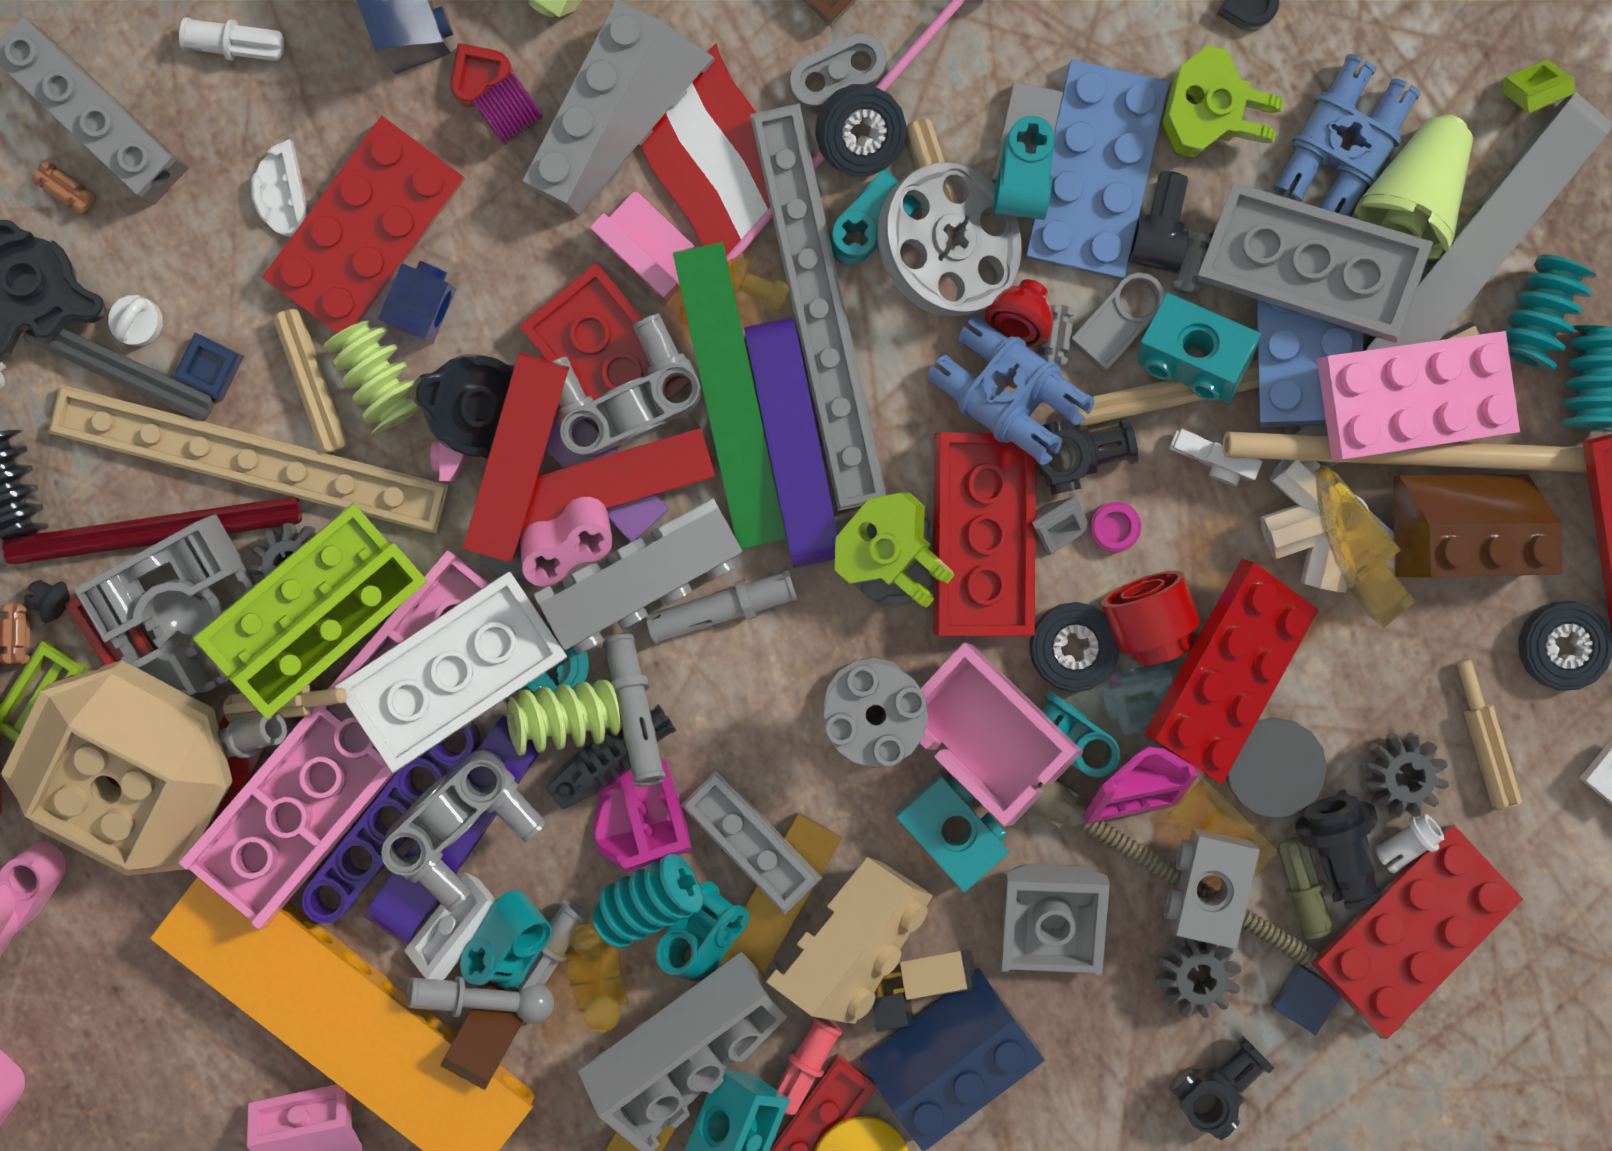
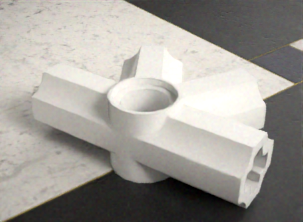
[1260,460,1395,593]

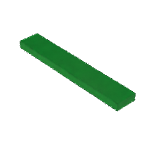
[673,241,787,549]

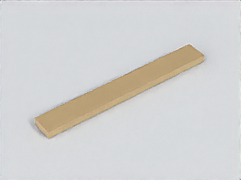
[48,384,451,534]

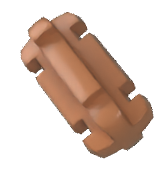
[32,161,96,215]
[0,603,31,665]

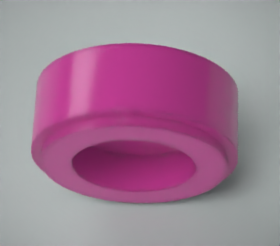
[1089,502,1141,552]

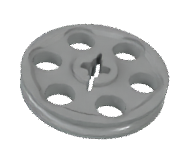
[877,162,1022,317]

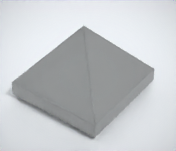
[1032,496,1090,555]

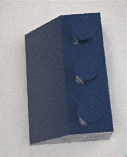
[357,0,454,74]
[860,968,1045,1151]

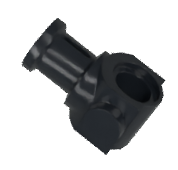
[1036,419,1139,495]
[1169,1035,1275,1140]

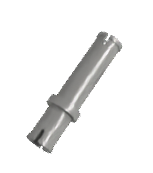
[646,569,799,645]
[603,634,666,787]

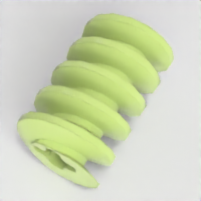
[323,321,420,435]
[507,679,620,756]

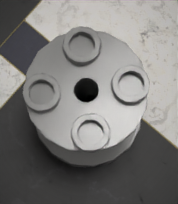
[823,657,928,768]

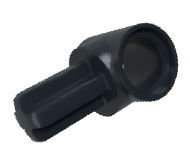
[1128,171,1189,274]

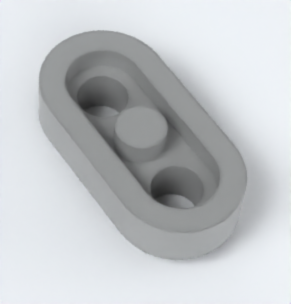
[790,33,886,109]

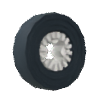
[815,84,906,176]
[1518,601,1612,691]
[1029,602,1120,692]

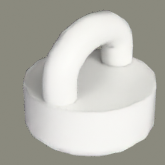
[108,295,163,346]

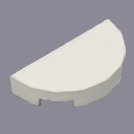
[251,139,309,238]

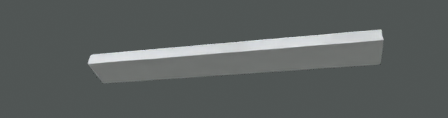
[750,103,886,511]

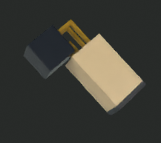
[872,950,978,1031]

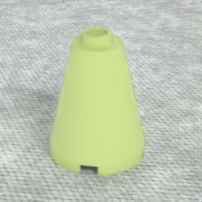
[1352,114,1473,261]

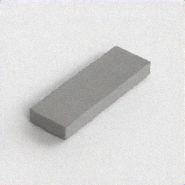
[681,770,823,915]

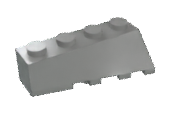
[522,0,715,216]
[533,499,743,655]
[578,952,788,1151]

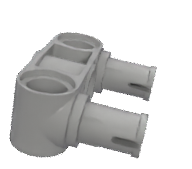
[552,313,703,457]
[381,749,546,912]

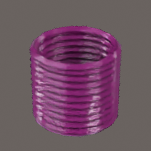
[472,72,543,145]

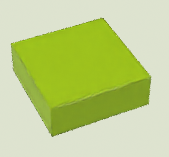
[1502,59,1576,113]

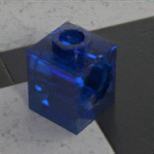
[378,260,457,344]

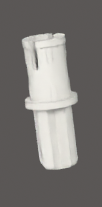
[179,17,284,61]

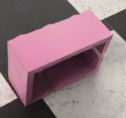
[920,642,1083,826]

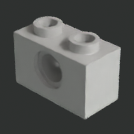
[1164,828,1260,949]

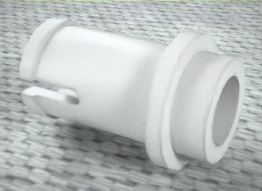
[1375,814,1444,873]

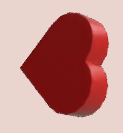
[450,43,513,107]

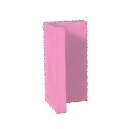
[590,192,695,303]
[247,1084,362,1151]

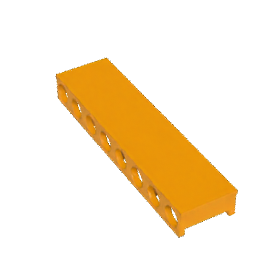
[150,877,536,1151]

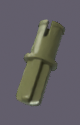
[1278,837,1335,939]

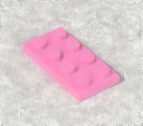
[1317,331,1520,461]

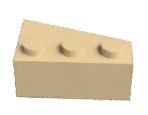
[766,857,933,1024]

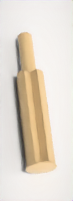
[1457,659,1523,810]
[223,685,347,722]

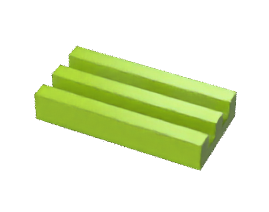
[0,640,89,743]

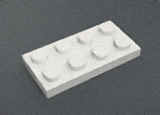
[335,571,568,773]

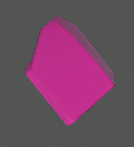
[1083,747,1198,824]
[593,759,692,872]

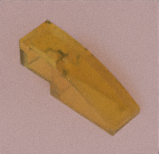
[1315,465,1416,628]

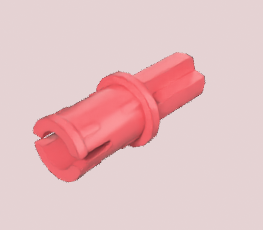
[776,1017,843,1115]

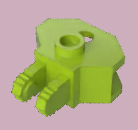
[1161,45,1284,159]
[834,492,955,608]

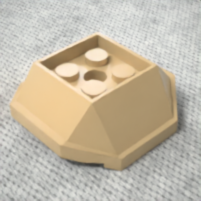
[1,660,233,876]

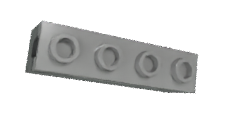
[0,16,189,204]

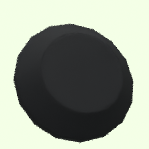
[24,579,70,623]

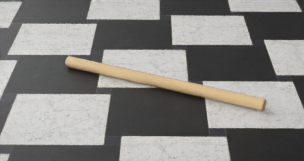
[1223,432,1587,473]

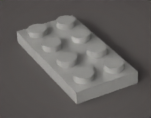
[1198,182,1433,343]

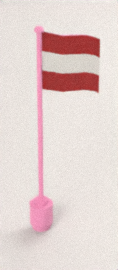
[641,0,965,267]

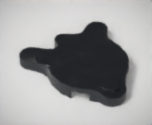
[0,220,106,362]
[411,353,546,461]

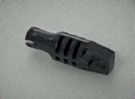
[545,704,677,810]

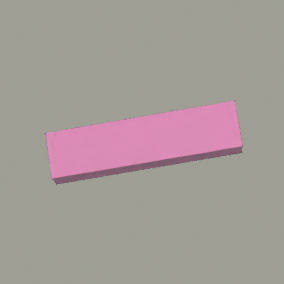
[179,550,490,929]

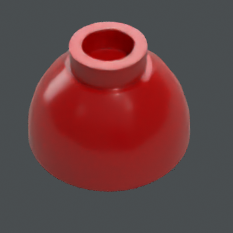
[984,279,1053,347]

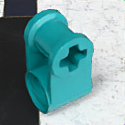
[993,116,1055,220]
[829,169,921,265]
[1042,691,1120,777]
[656,881,750,981]
[460,890,553,989]

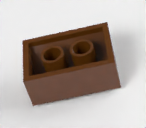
[1394,474,1562,578]

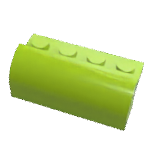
[192,503,428,720]

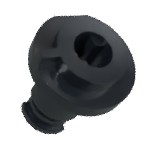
[1295,790,1382,909]

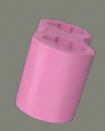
[520,497,612,587]

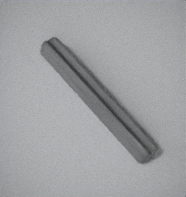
[24,328,215,421]

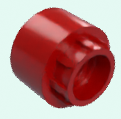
[1101,571,1201,666]

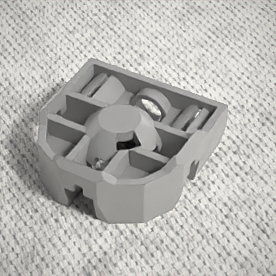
[74,514,256,697]

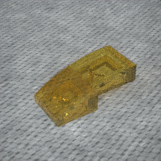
[1168,778,1279,879]

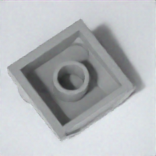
[1001,864,1110,976]

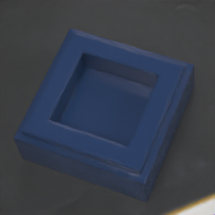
[173,332,244,401]
[1271,964,1341,1035]

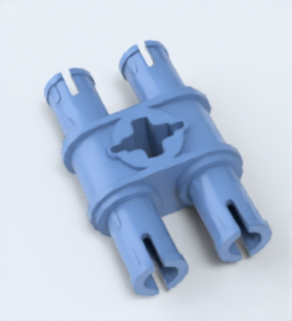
[1273,54,1421,217]
[927,316,1094,465]

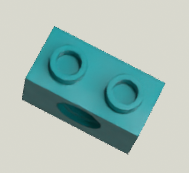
[1137,292,1261,405]
[895,772,1009,893]
[684,1069,790,1151]

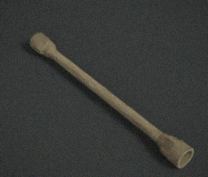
[1028,780,1406,1031]

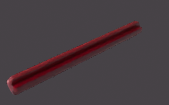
[2,497,302,565]

